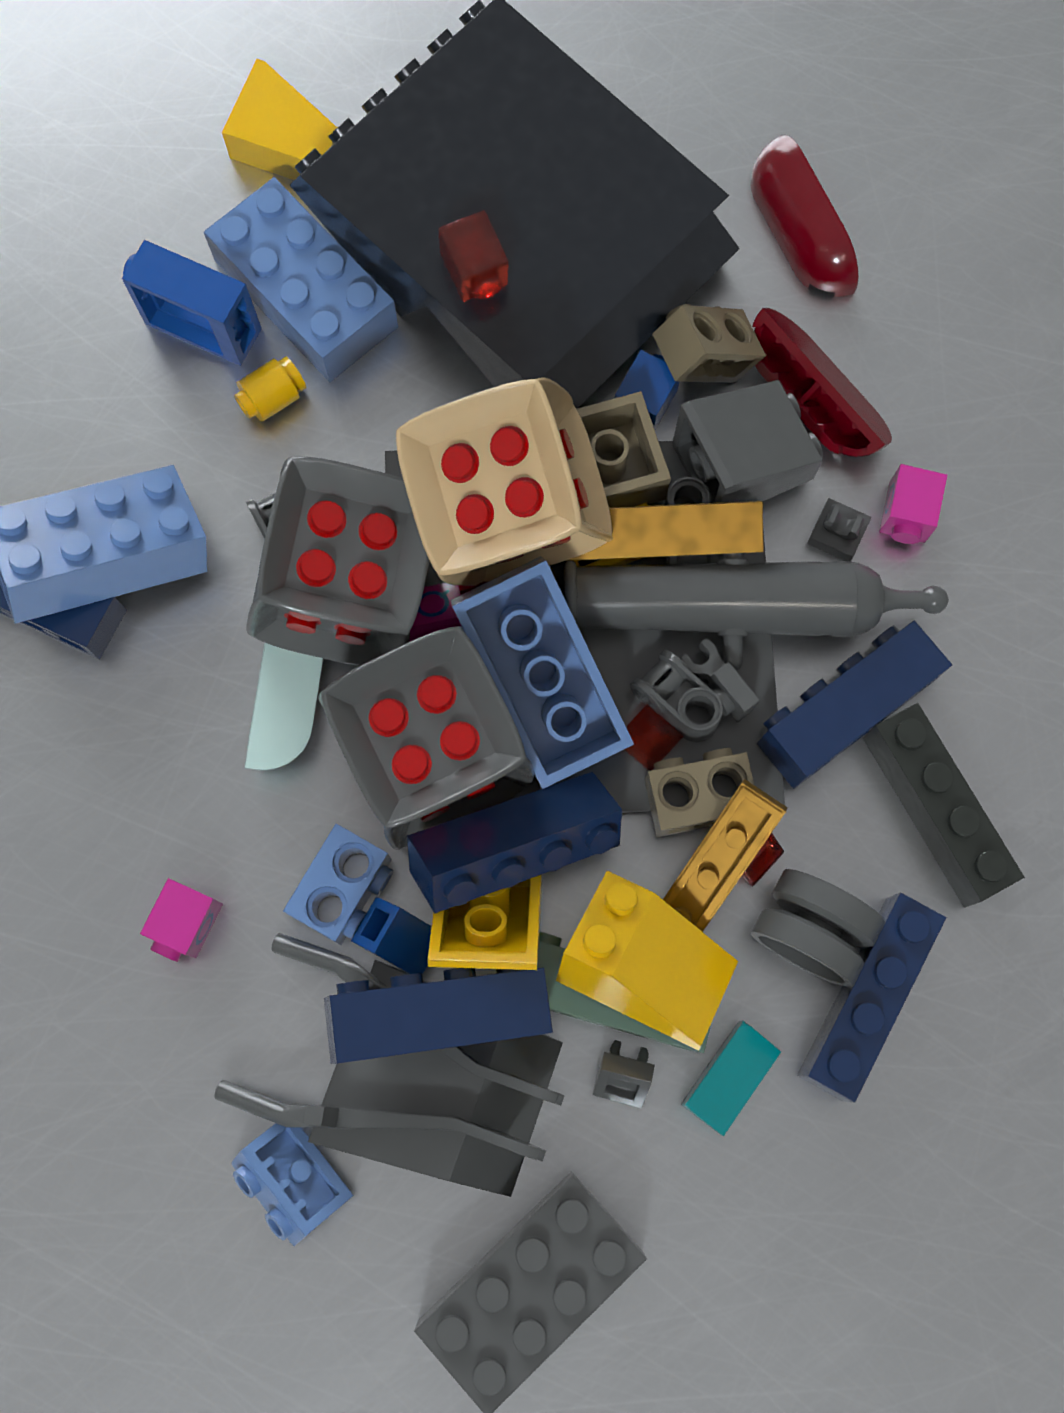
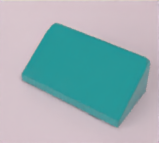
[681,1020,781,1136]

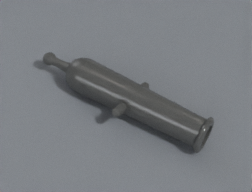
[562,553,949,670]

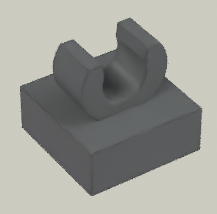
[807,498,872,561]
[592,1040,655,1108]

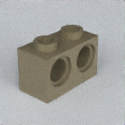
[653,304,766,383]
[644,748,754,837]

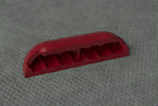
[750,135,859,297]
[752,308,892,457]

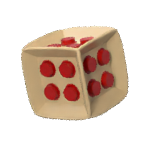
[396,378,613,586]

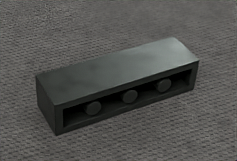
[862,702,1025,908]

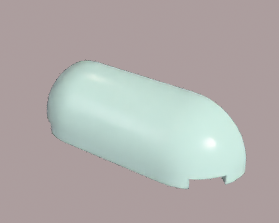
[244,643,323,771]

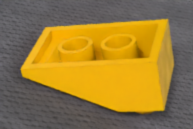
[556,871,738,1051]
[428,874,542,970]

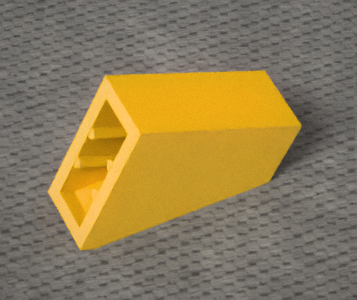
[222,59,337,180]

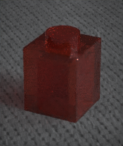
[439,210,508,302]

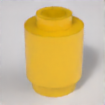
[234,356,306,422]

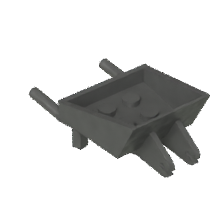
[214,933,565,1197]

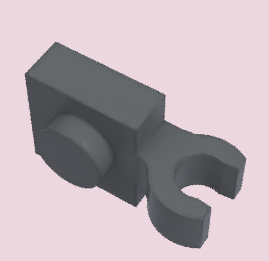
[680,638,760,723]

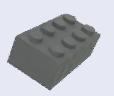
[414,1171,647,1413]

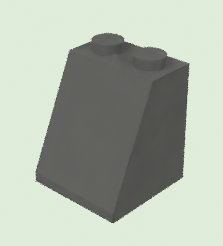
[672,380,823,503]

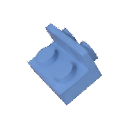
[231,1123,354,1246]

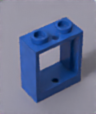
[122,240,262,366]

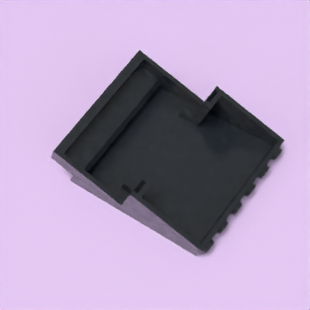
[290,0,740,409]

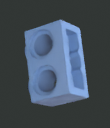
[283,824,393,945]

